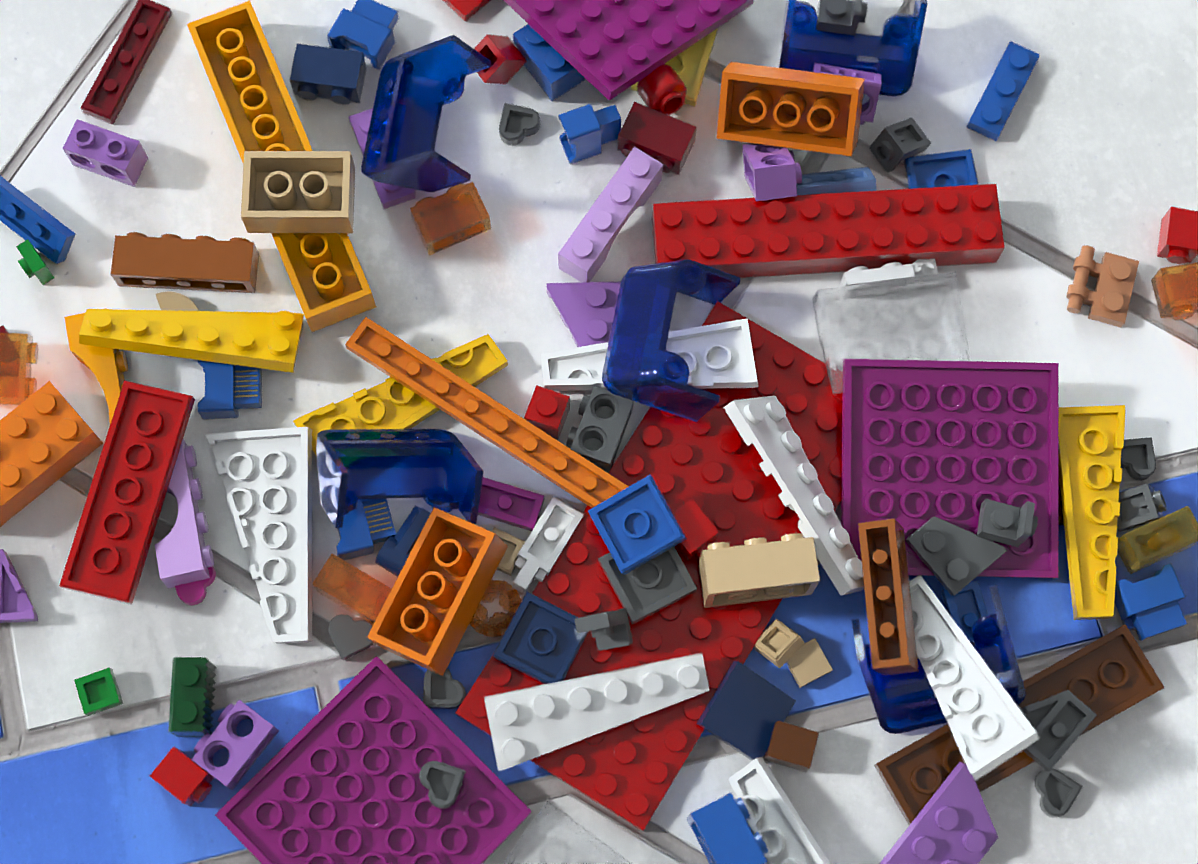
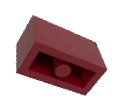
[617,102,697,175]

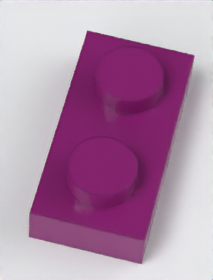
[466,475,545,531]

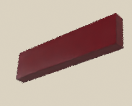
[81,0,172,125]

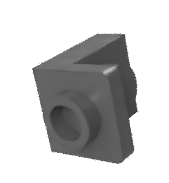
[816,0,868,36]
[870,117,931,172]
[1117,484,1167,532]
[977,499,1038,547]
[574,608,633,650]

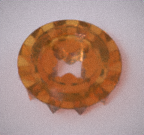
[469,579,522,637]

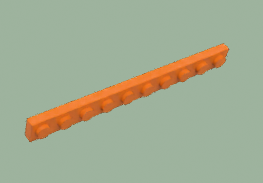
[345,317,629,508]

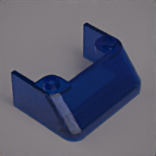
[779,0,928,97]
[361,34,491,193]
[602,260,741,422]
[316,429,484,528]
[852,585,1026,734]

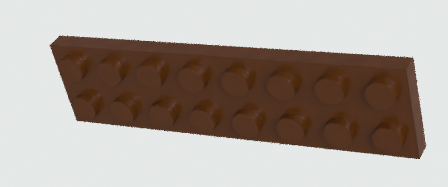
[874,624,1165,825]

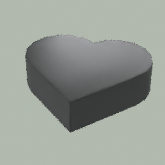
[499,103,540,145]
[1120,437,1156,481]
[328,614,374,661]
[423,669,466,709]
[419,761,466,809]
[1034,768,1083,817]

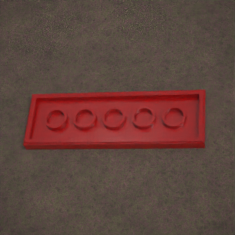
[59,380,195,605]

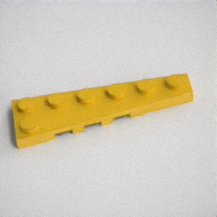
[79,309,304,373]
[293,334,508,480]
[1058,405,1126,620]

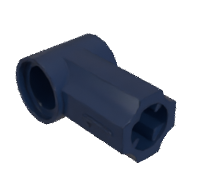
[375,505,431,577]

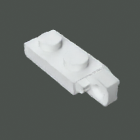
[840,259,939,298]
[512,496,584,594]

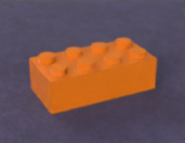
[717,62,865,156]
[0,381,103,527]
[367,507,508,676]

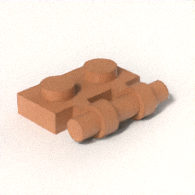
[1066,245,1139,327]

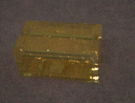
[1117,506,1198,574]

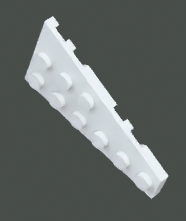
[206,426,312,644]

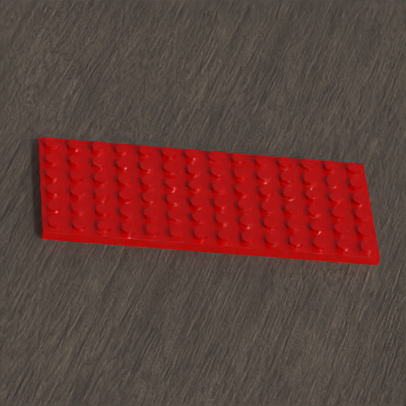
[456,301,843,831]

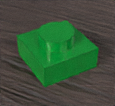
[16,239,55,285]
[74,667,123,716]

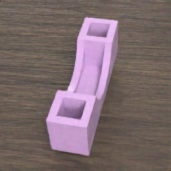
[558,147,663,282]
[155,439,214,588]

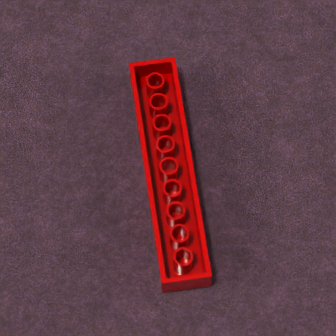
[652,184,1005,281]

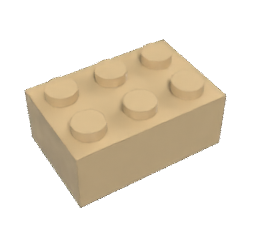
[241,151,355,233]
[698,533,820,608]

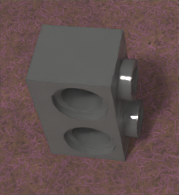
[566,386,634,472]

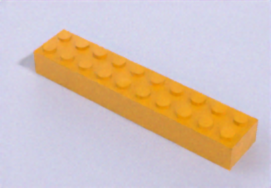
[187,0,376,332]

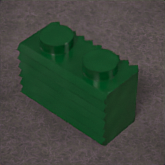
[168,657,217,737]

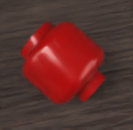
[637,64,687,115]

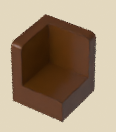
[764,721,819,772]

